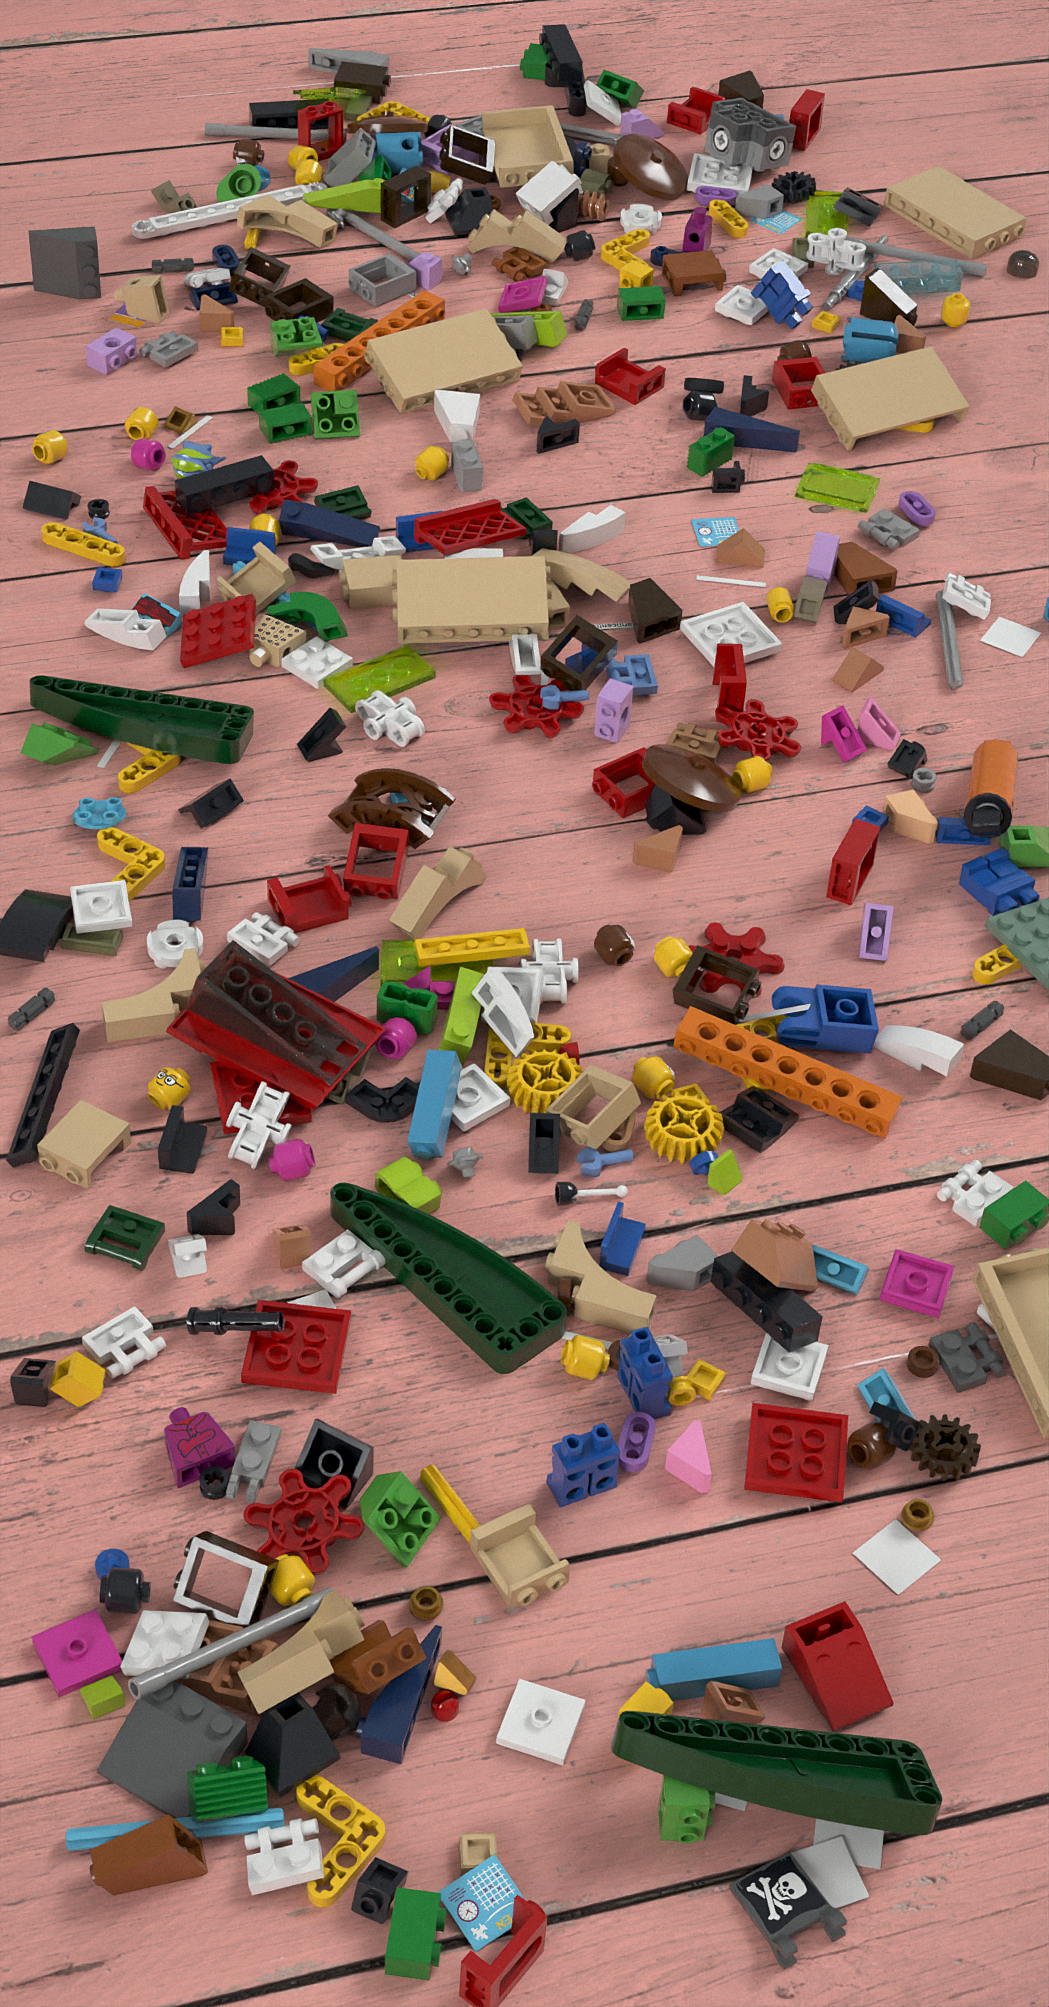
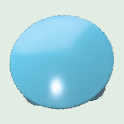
[72,797,126,829]

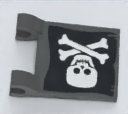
[729,1851,847,1970]

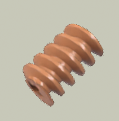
[577,189,610,221]

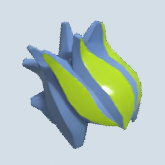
[171,440,226,479]

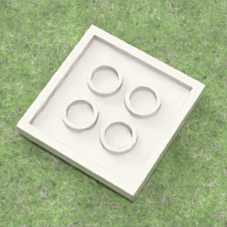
[687,153,753,196]
[680,602,782,667]

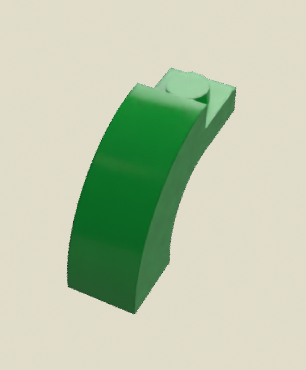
[267,591,348,642]

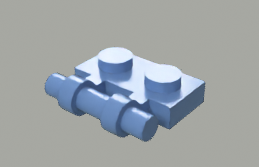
[606,654,658,695]

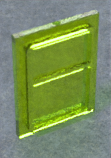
[293,87,366,101]
[795,463,880,513]

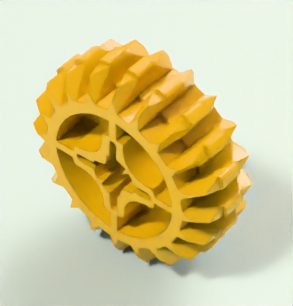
[506,1048,583,1113]
[644,1091,724,1165]

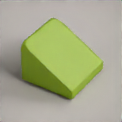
[707,1149,742,1195]
[79,1675,125,1720]

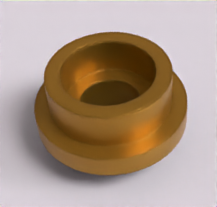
[901,1499,935,1531]
[409,1586,443,1620]

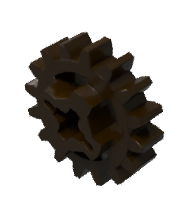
[909,1414,981,1481]

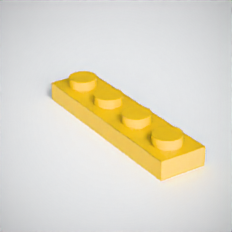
[414,928,530,967]

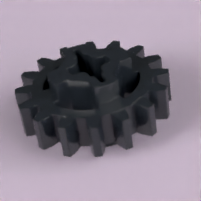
[772,171,816,203]

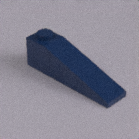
[703,407,800,452]
[279,499,380,547]
[172,847,208,923]
[288,946,379,1002]
[356,1625,442,1764]

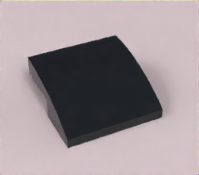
[833,187,883,227]
[719,1086,799,1153]

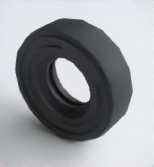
[684,377,724,394]

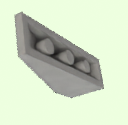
[308,48,389,74]
[493,316,538,352]

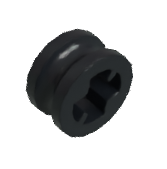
[87,499,110,519]
[199,1466,229,1500]

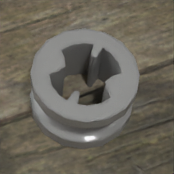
[911,768,936,793]

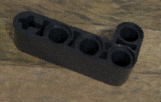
[544,62,587,117]

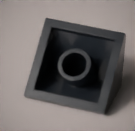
[295,1418,374,1508]

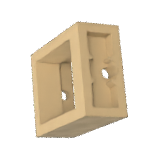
[545,1065,641,1150]

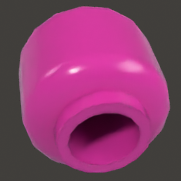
[131,438,166,471]
[375,1017,417,1060]
[269,1139,315,1181]

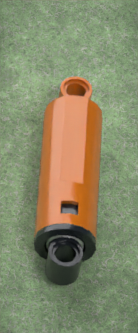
[963,739,1018,838]

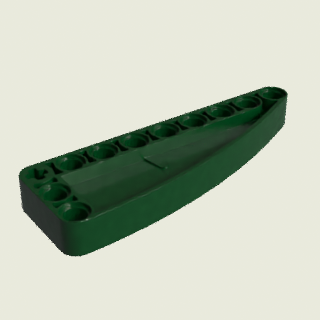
[29,675,254,764]
[330,1182,567,1374]
[611,1711,943,1835]

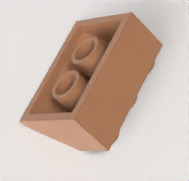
[731,1219,818,1292]

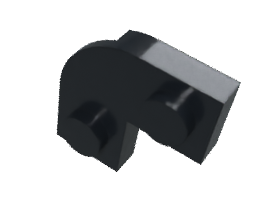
[345,1077,420,1123]

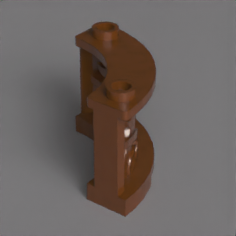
[328,768,456,849]

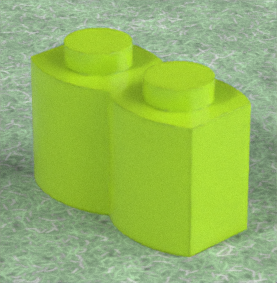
[375,1156,442,1214]

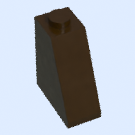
[718,70,764,109]
[860,268,918,326]
[628,578,683,644]
[970,1029,1049,1100]

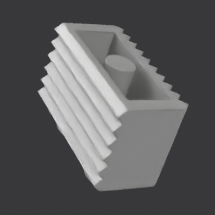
[451,440,484,492]

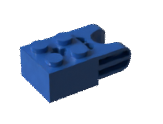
[771,984,879,1054]

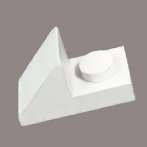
[541,269,568,306]
[167,1234,207,1278]
[653,1334,688,1377]

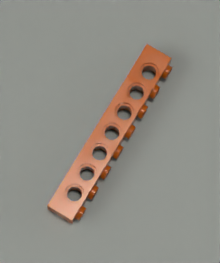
[314,290,446,391]
[673,1006,903,1138]

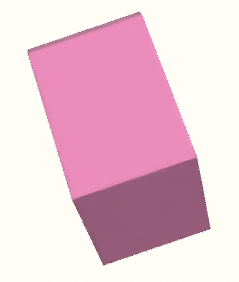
[857,697,901,750]
[665,1420,712,1494]

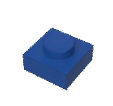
[847,280,864,301]
[92,567,122,592]
[852,805,889,831]

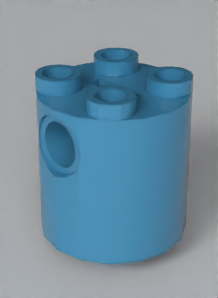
[372,131,423,175]

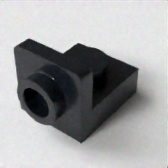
[711,461,745,493]
[887,739,927,779]
[869,1401,921,1451]
[351,1857,408,1924]

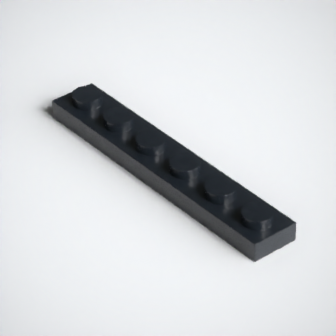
[6,1023,80,1168]

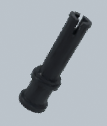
[187,1307,285,1335]

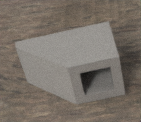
[735,184,784,219]
[647,1235,718,1291]

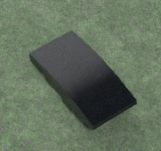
[0,889,74,962]

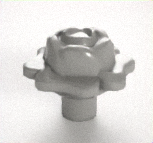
[326,207,346,229]
[452,252,473,275]
[447,1147,483,1178]

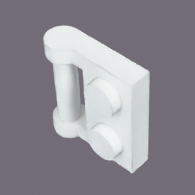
[302,1229,386,1298]

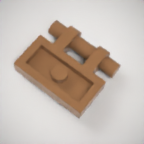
[666,722,722,763]

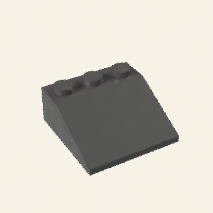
[28,226,101,299]
[97,1680,248,1818]

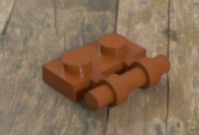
[492,247,547,282]

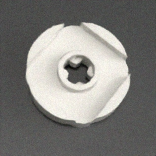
[620,204,662,235]
[147,920,203,968]

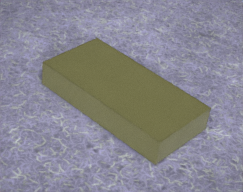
[345,94,373,121]
[792,238,815,268]
[61,923,123,956]

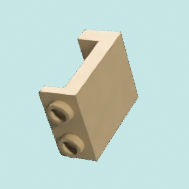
[216,542,296,615]
[37,1100,131,1188]
[470,1503,570,1610]

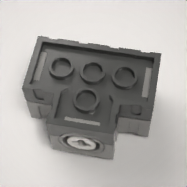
[704,98,796,172]

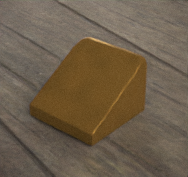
[164,406,198,434]
[433,1650,476,1695]

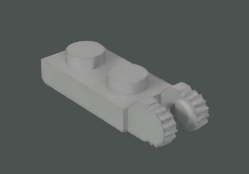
[226,1420,282,1504]

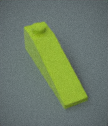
[302,178,390,213]
[490,311,568,348]
[438,967,485,1067]

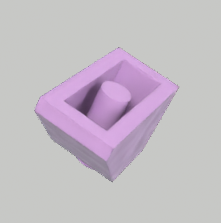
[620,109,664,139]
[406,252,442,290]
[806,531,840,592]
[859,903,894,961]

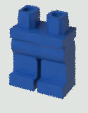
[750,260,814,329]
[959,847,1040,916]
[617,1327,673,1420]
[546,1423,621,1508]

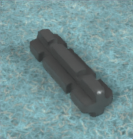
[152,258,194,273]
[574,299,594,330]
[8,988,55,1030]
[960,1001,1004,1040]

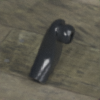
[288,553,334,578]

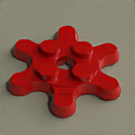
[249,460,318,514]
[489,675,584,738]
[715,699,802,762]
[688,922,785,998]
[243,1469,364,1575]

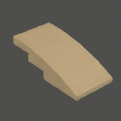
[532,548,633,602]

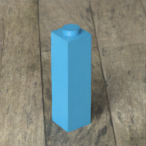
[407,1050,462,1160]
[646,1638,782,1701]

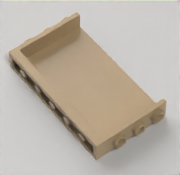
[482,105,574,188]
[884,166,1027,259]
[364,308,523,414]
[811,346,969,451]
[392,556,553,644]
[972,1248,1049,1439]

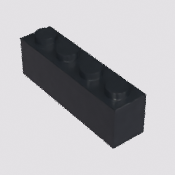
[539,24,583,81]
[249,98,329,130]
[175,455,275,515]
[710,1251,823,1353]

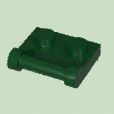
[321,308,378,341]
[85,1205,165,1271]

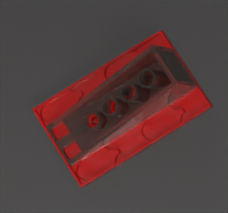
[166,940,387,1110]

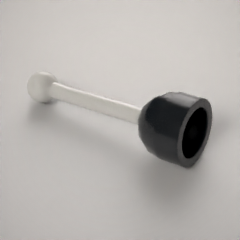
[555,1182,628,1206]

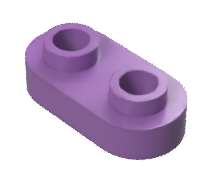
[695,186,736,206]
[898,491,936,527]
[618,1412,656,1472]

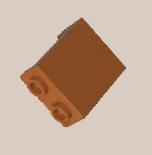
[662,250,726,296]
[329,1620,426,1694]

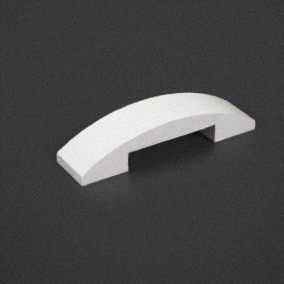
[310,536,406,570]

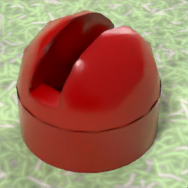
[559,1042,580,1065]
[431,1689,459,1722]

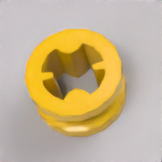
[667,1376,696,1406]

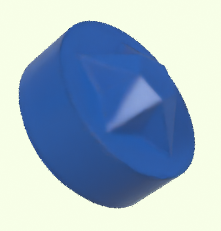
[689,1151,718,1175]
[95,1549,130,1580]

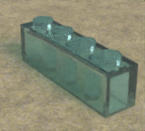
[874,259,963,294]

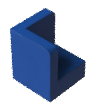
[565,643,599,675]

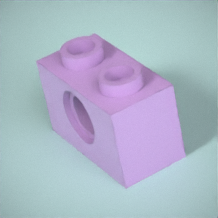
[86,327,137,375]
[594,678,633,743]

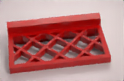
[143,486,227,560]
[414,499,526,555]

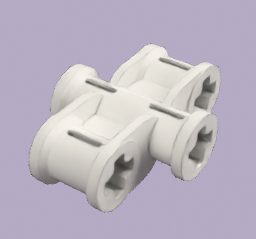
[806,228,866,276]
[355,690,425,747]
[520,938,578,1004]
[226,1081,292,1170]

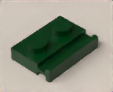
[314,485,372,520]
[501,497,553,540]

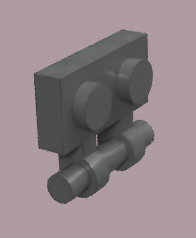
[928,1322,1006,1393]

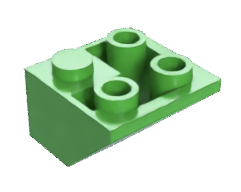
[270,317,323,357]
[310,390,360,439]
[20,722,99,766]
[998,825,1049,867]
[360,1471,441,1567]

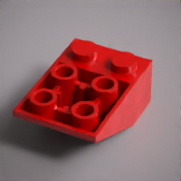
[781,1601,894,1732]

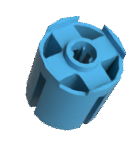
[841,317,899,363]

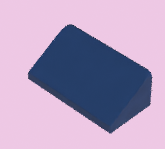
[189,282,238,310]

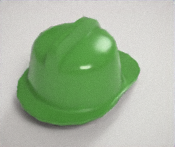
[216,164,262,203]

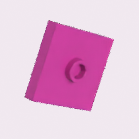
[498,276,548,313]
[879,1249,955,1318]
[31,1609,122,1697]

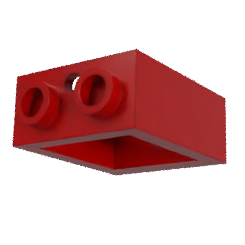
[789,89,825,151]
[298,101,343,162]
[772,357,825,410]
[592,747,655,818]
[826,818,880,906]
[343,823,409,900]

